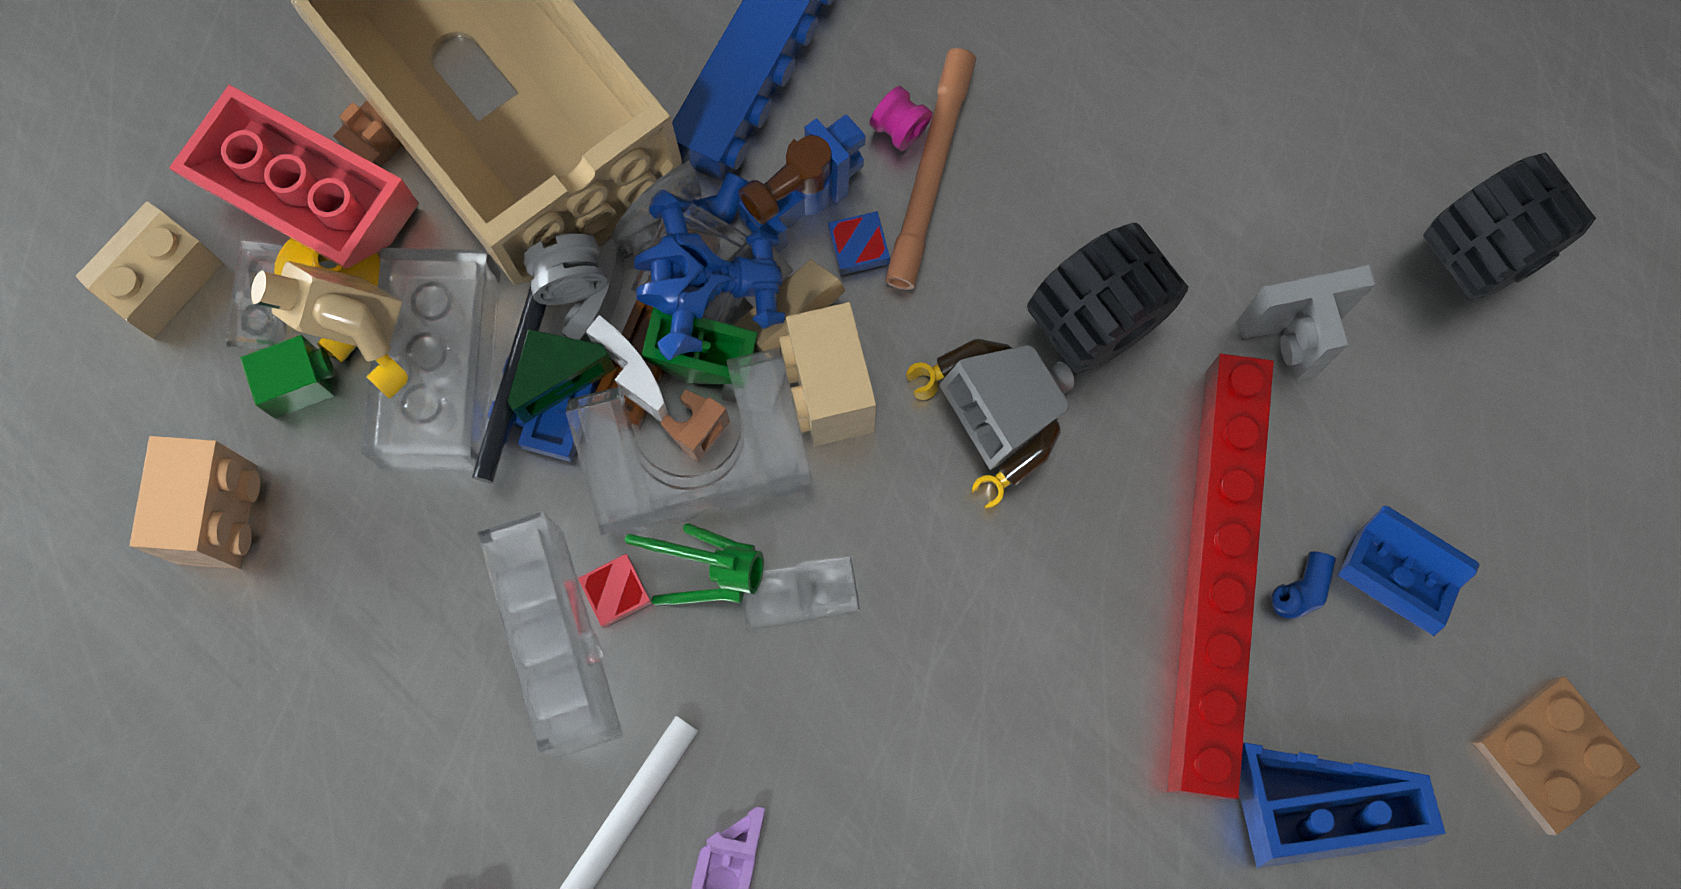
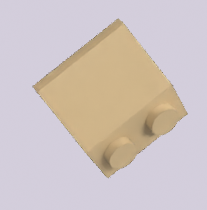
[75,201,224,339]

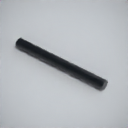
[472,277,547,483]

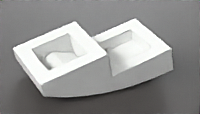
[586,315,670,422]

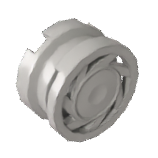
[523,233,608,305]

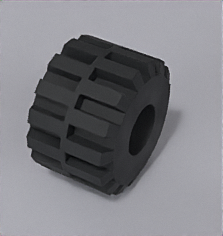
[1423,152,1596,300]
[1027,222,1189,373]

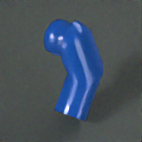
[683,172,749,232]
[1271,551,1336,619]

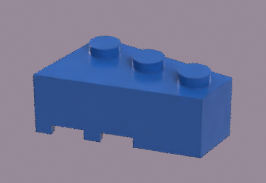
[1239,742,1446,869]

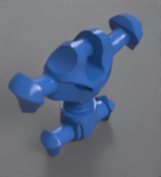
[634,189,786,361]

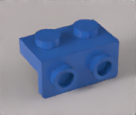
[1338,506,1480,636]

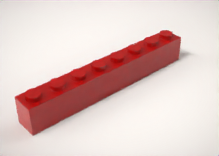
[1167,353,1274,800]

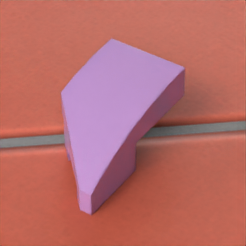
[691,807,765,889]

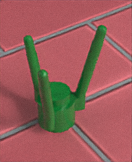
[625,523,764,606]

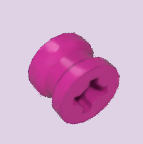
[869,86,933,151]

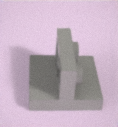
[1237,265,1375,380]

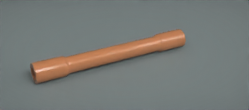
[885,48,976,290]

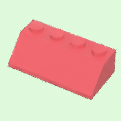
[169,84,419,269]

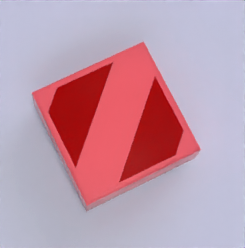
[578,554,652,628]

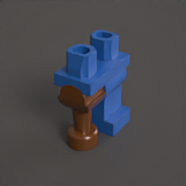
[738,114,866,253]

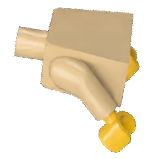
[251,261,408,398]

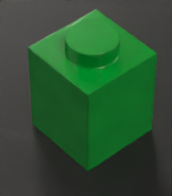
[240,335,335,419]

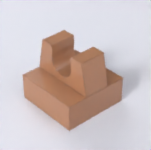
[333,100,402,167]
[660,390,730,463]

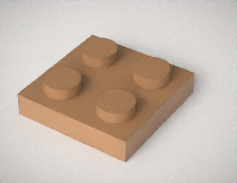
[1473,676,1641,835]

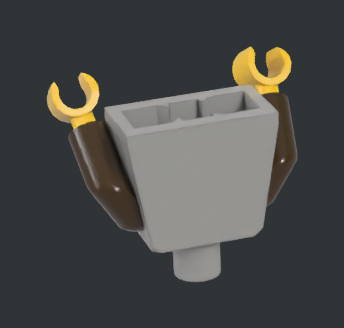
[906,339,1074,509]

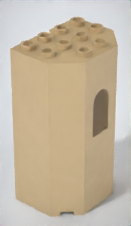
[290,0,682,285]

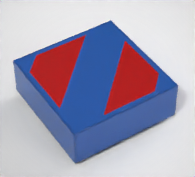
[828,211,890,276]

